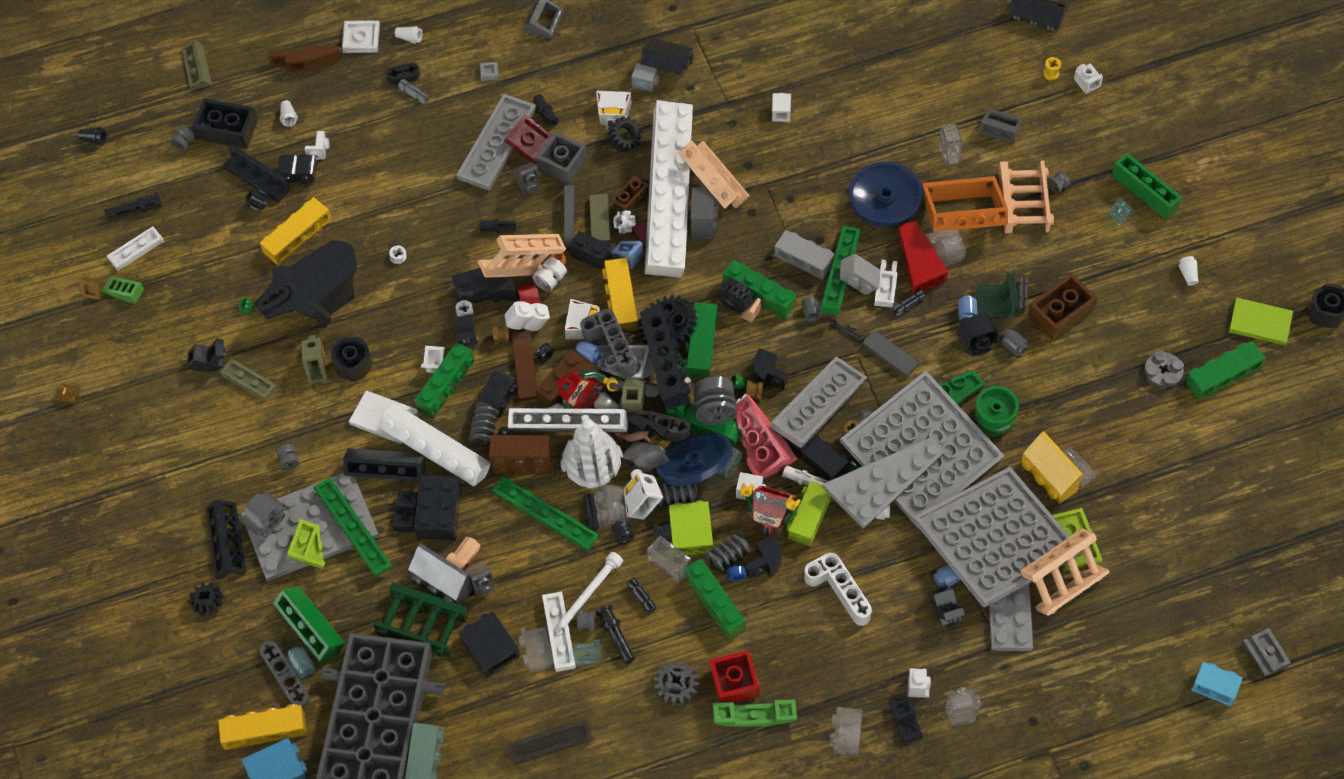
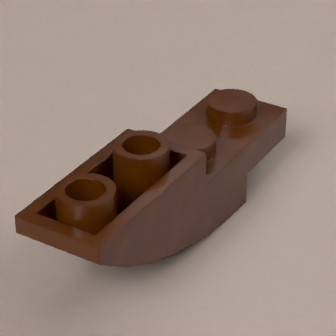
[268,45,342,73]
[611,162,651,211]

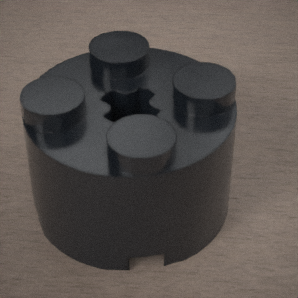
[1308,284,1344,328]
[956,312,1001,357]
[331,336,373,382]

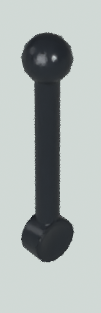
[830,320,865,342]

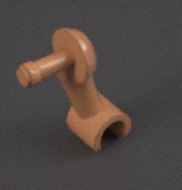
[613,431,653,445]

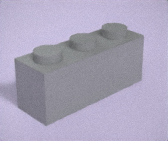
[774,230,834,280]

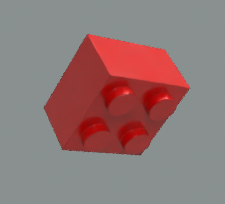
[709,650,760,703]

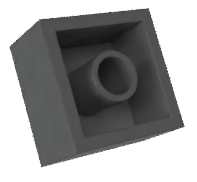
[536,131,587,184]
[691,188,718,239]

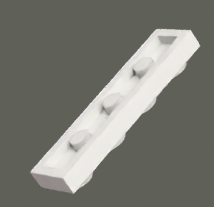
[542,592,576,672]

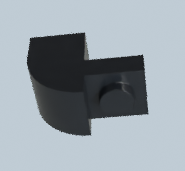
[453,314,477,346]
[187,338,226,372]
[753,348,788,389]
[746,535,782,579]
[929,586,965,626]

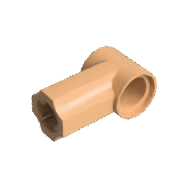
[446,537,481,571]

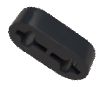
[386,63,420,85]

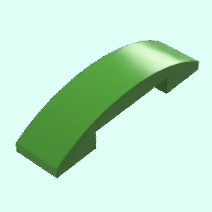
[713,700,797,727]

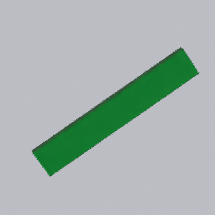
[820,226,861,315]
[492,476,599,552]
[313,477,392,578]

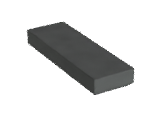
[862,330,919,378]

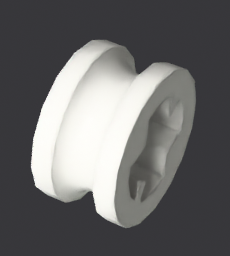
[389,246,406,264]
[456,300,473,317]

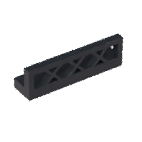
[223,144,290,203]
[206,499,247,579]

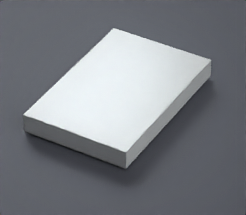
[349,390,418,444]

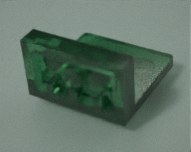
[975,274,1019,319]

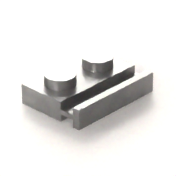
[1242,628,1291,678]

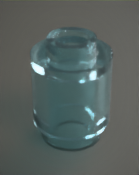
[286,647,315,678]

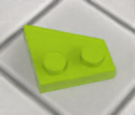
[287,519,325,569]

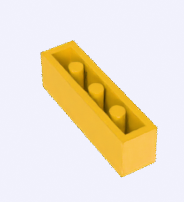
[260,197,332,265]
[602,258,638,332]
[218,704,307,750]

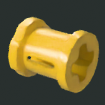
[1043,57,1061,81]

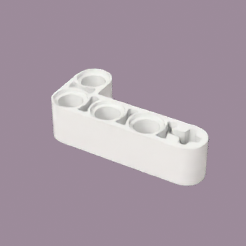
[804,553,872,626]

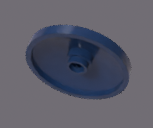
[849,162,923,227]
[656,433,733,486]

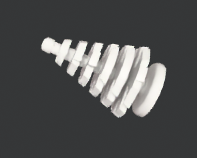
[561,418,623,488]

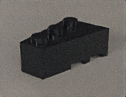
[451,268,518,303]

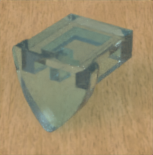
[574,639,601,664]

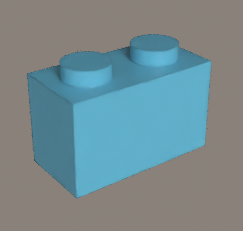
[1192,662,1242,706]

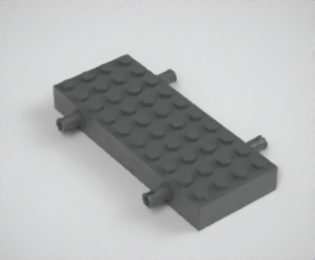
[316,633,445,779]

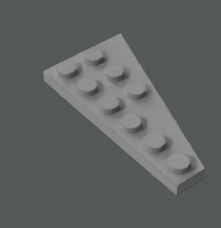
[821,437,945,529]

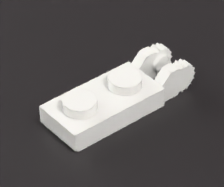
[874,260,897,308]

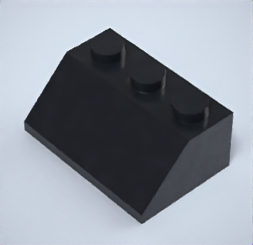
[1008,0,1069,31]

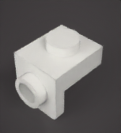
[305,131,329,160]
[421,346,445,373]

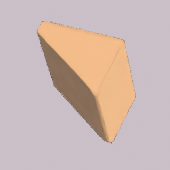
[740,298,761,322]

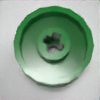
[973,386,1019,436]

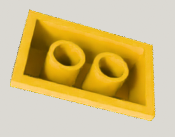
[1021,432,1083,504]

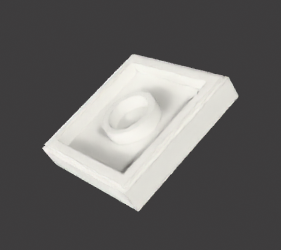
[342,21,380,53]

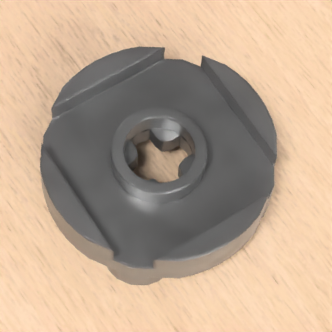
[1144,351,1184,389]

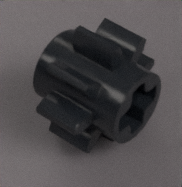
[245,188,268,212]

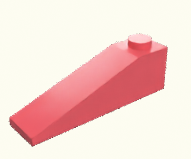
[736,395,797,479]

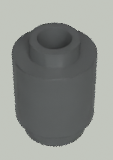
[1000,329,1028,356]

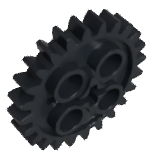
[638,295,698,345]

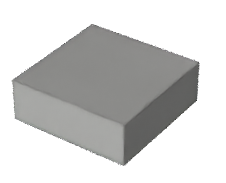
[480,62,499,81]

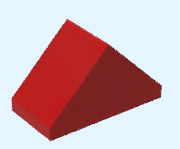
[516,282,541,304]

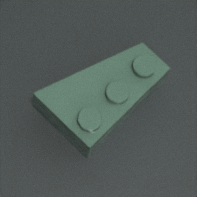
[405,723,445,779]

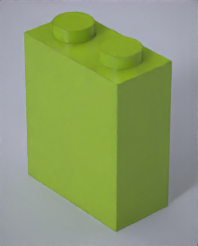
[669,501,713,556]

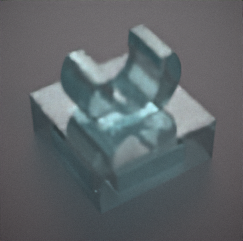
[1108,198,1134,225]

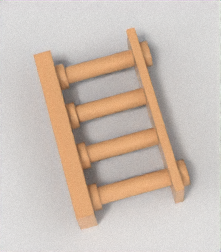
[678,140,750,209]
[998,161,1054,233]
[478,234,566,278]
[1021,528,1110,616]

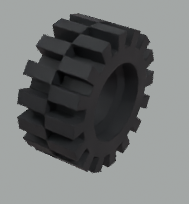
[607,116,642,152]
[717,278,754,312]

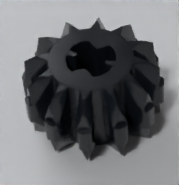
[189,582,224,617]

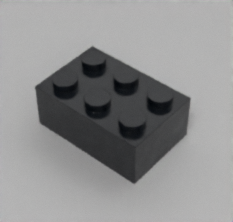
[192,98,258,149]
[414,475,462,540]

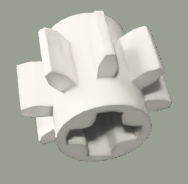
[613,211,636,233]

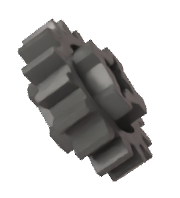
[654,660,699,706]

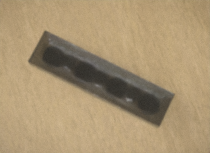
[508,719,593,765]

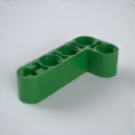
[666,396,741,446]

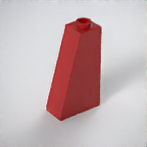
[898,221,948,295]

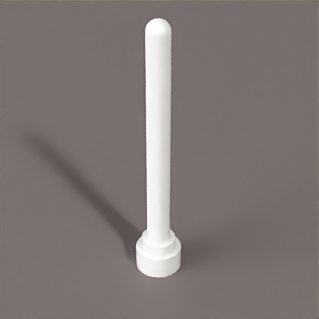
[559,552,623,628]

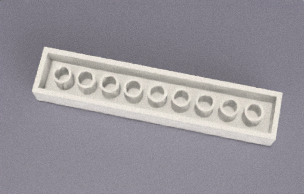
[645,100,693,278]

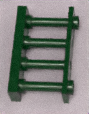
[373,582,468,657]

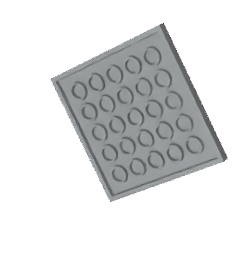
[840,371,1004,528]
[913,467,1082,608]

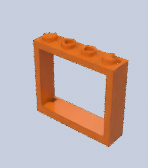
[922,176,1008,232]

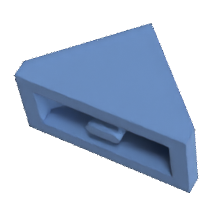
[611,241,643,270]

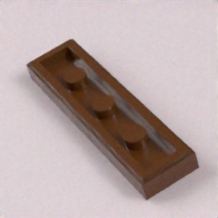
[512,330,537,401]

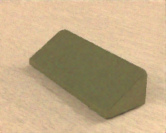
[182,40,212,90]

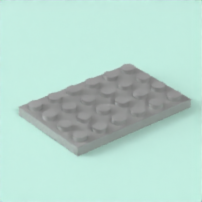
[241,473,379,582]

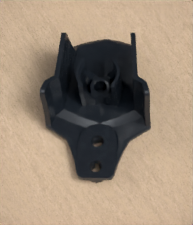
[255,240,357,328]

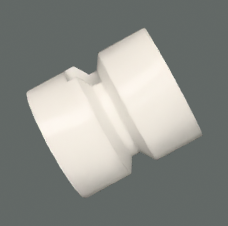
[532,257,567,292]

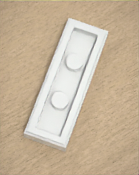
[107,226,164,271]

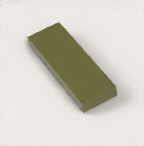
[590,194,610,244]
[220,358,277,402]

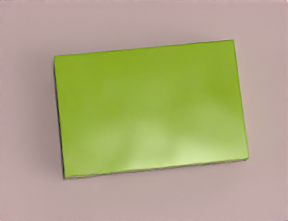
[1229,298,1293,346]
[1052,508,1102,572]

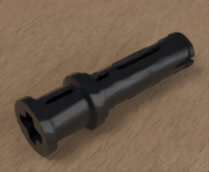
[105,192,162,221]
[596,604,636,664]

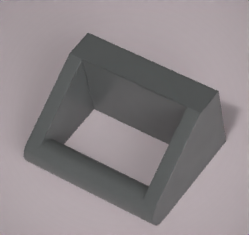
[523,0,564,38]
[980,108,1023,143]

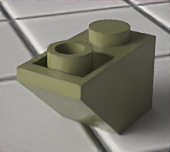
[622,378,646,415]

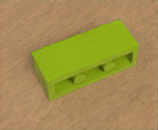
[786,481,832,547]

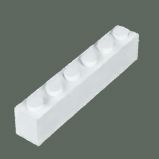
[378,404,491,486]
[508,408,628,432]

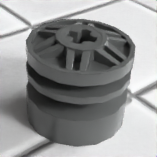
[693,376,737,425]

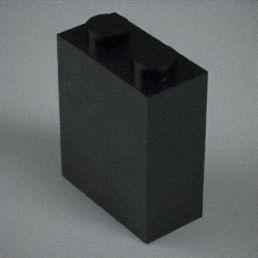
[641,38,695,75]
[459,612,520,678]

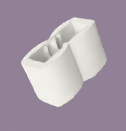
[504,301,550,331]

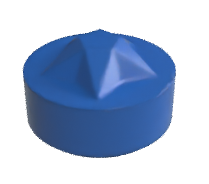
[727,566,747,581]

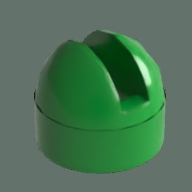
[238,297,254,314]
[730,374,745,390]

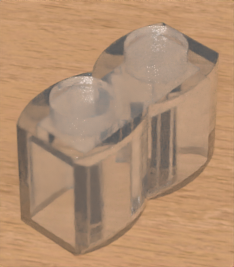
[938,124,963,164]

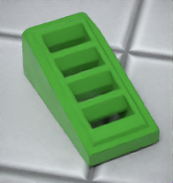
[102,276,144,304]

